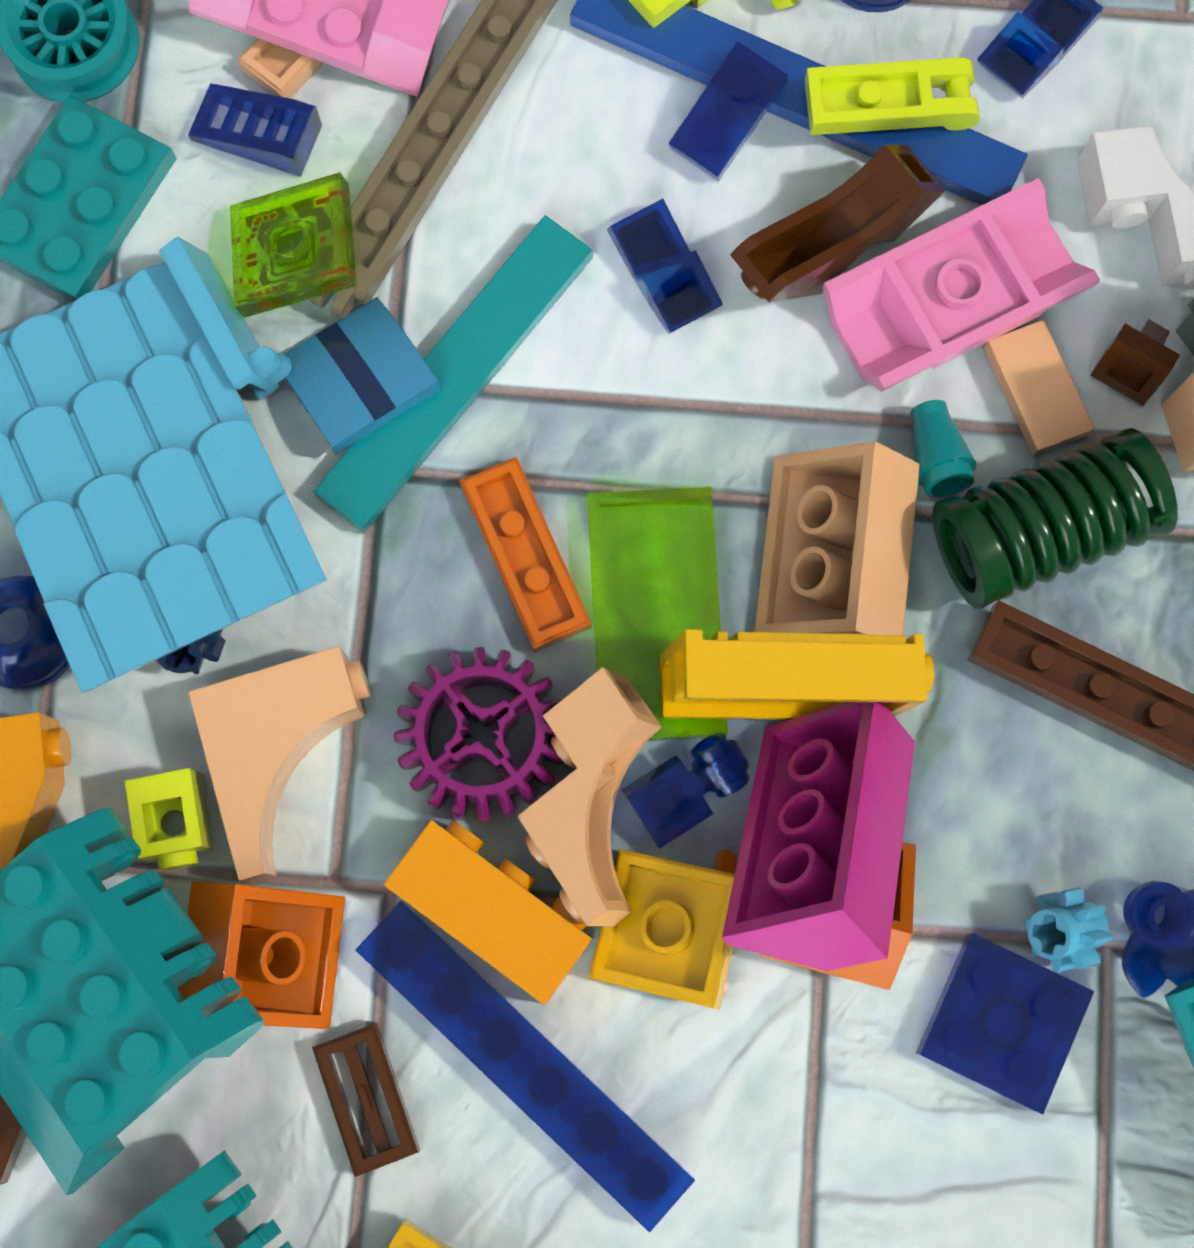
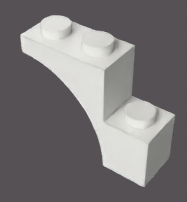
[1077,125,1194,289]

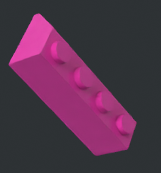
[722,702,915,971]

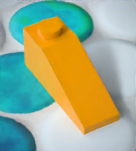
[0,712,71,870]

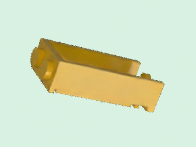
[660,629,934,720]

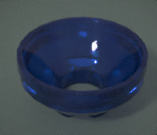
[0,576,70,690]

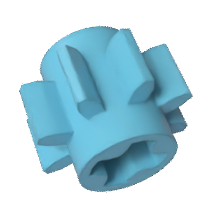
[1024,887,1113,973]

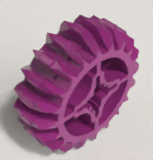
[394,647,564,823]

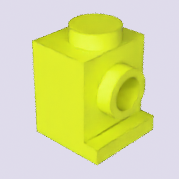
[125,768,213,872]

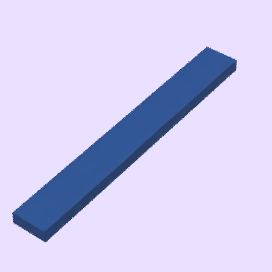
[570,0,1028,206]

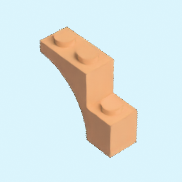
[517,667,662,927]

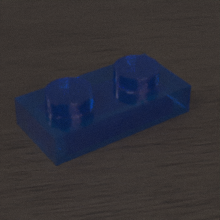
[669,42,788,182]

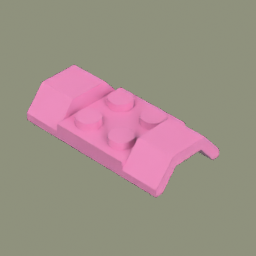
[188,0,450,98]
[822,178,1100,392]

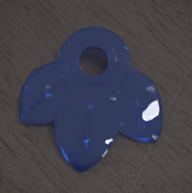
[1122,880,1194,998]

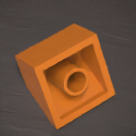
[177,881,345,1029]

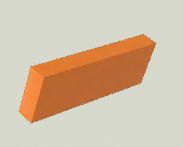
[459,457,592,653]

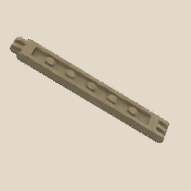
[310,0,558,319]

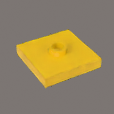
[589,849,735,1010]

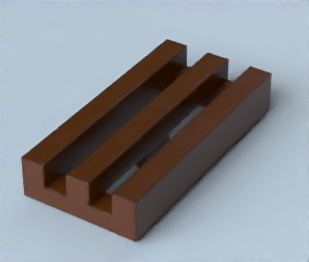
[312,1023,421,1177]

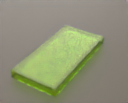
[587,487,728,741]

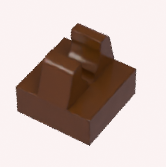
[1090,319,1180,406]

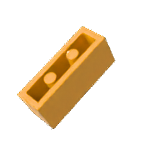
[383,820,593,1005]

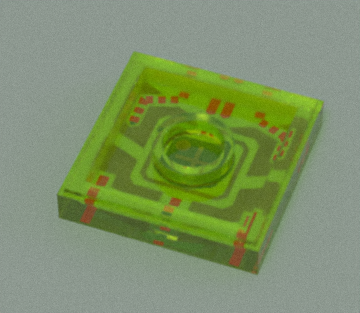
[230,172,357,318]

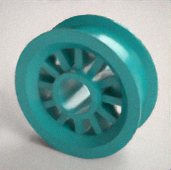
[0,0,140,103]

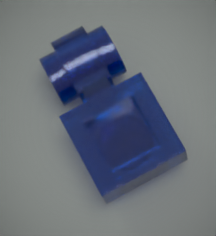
[622,733,750,849]

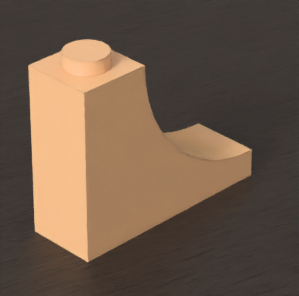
[188,646,371,884]

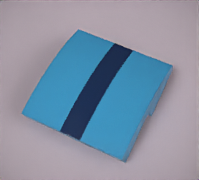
[283,297,441,454]

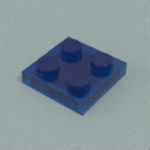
[915,933,1094,1115]

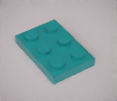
[0,95,177,301]

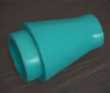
[910,400,977,497]

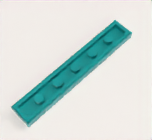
[313,215,593,534]

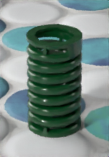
[932,428,1178,609]

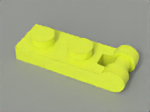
[804,57,980,135]

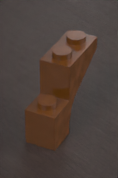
[730,145,946,303]

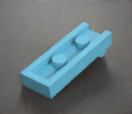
[159,237,292,400]

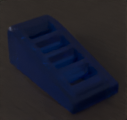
[188,83,322,177]

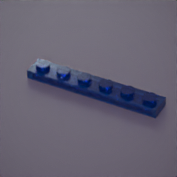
[355,901,695,1233]

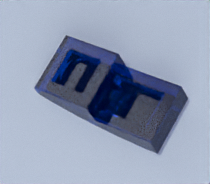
[977,0,1103,99]
[607,198,723,334]

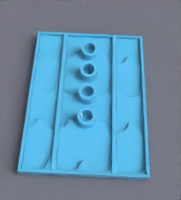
[0,262,327,693]

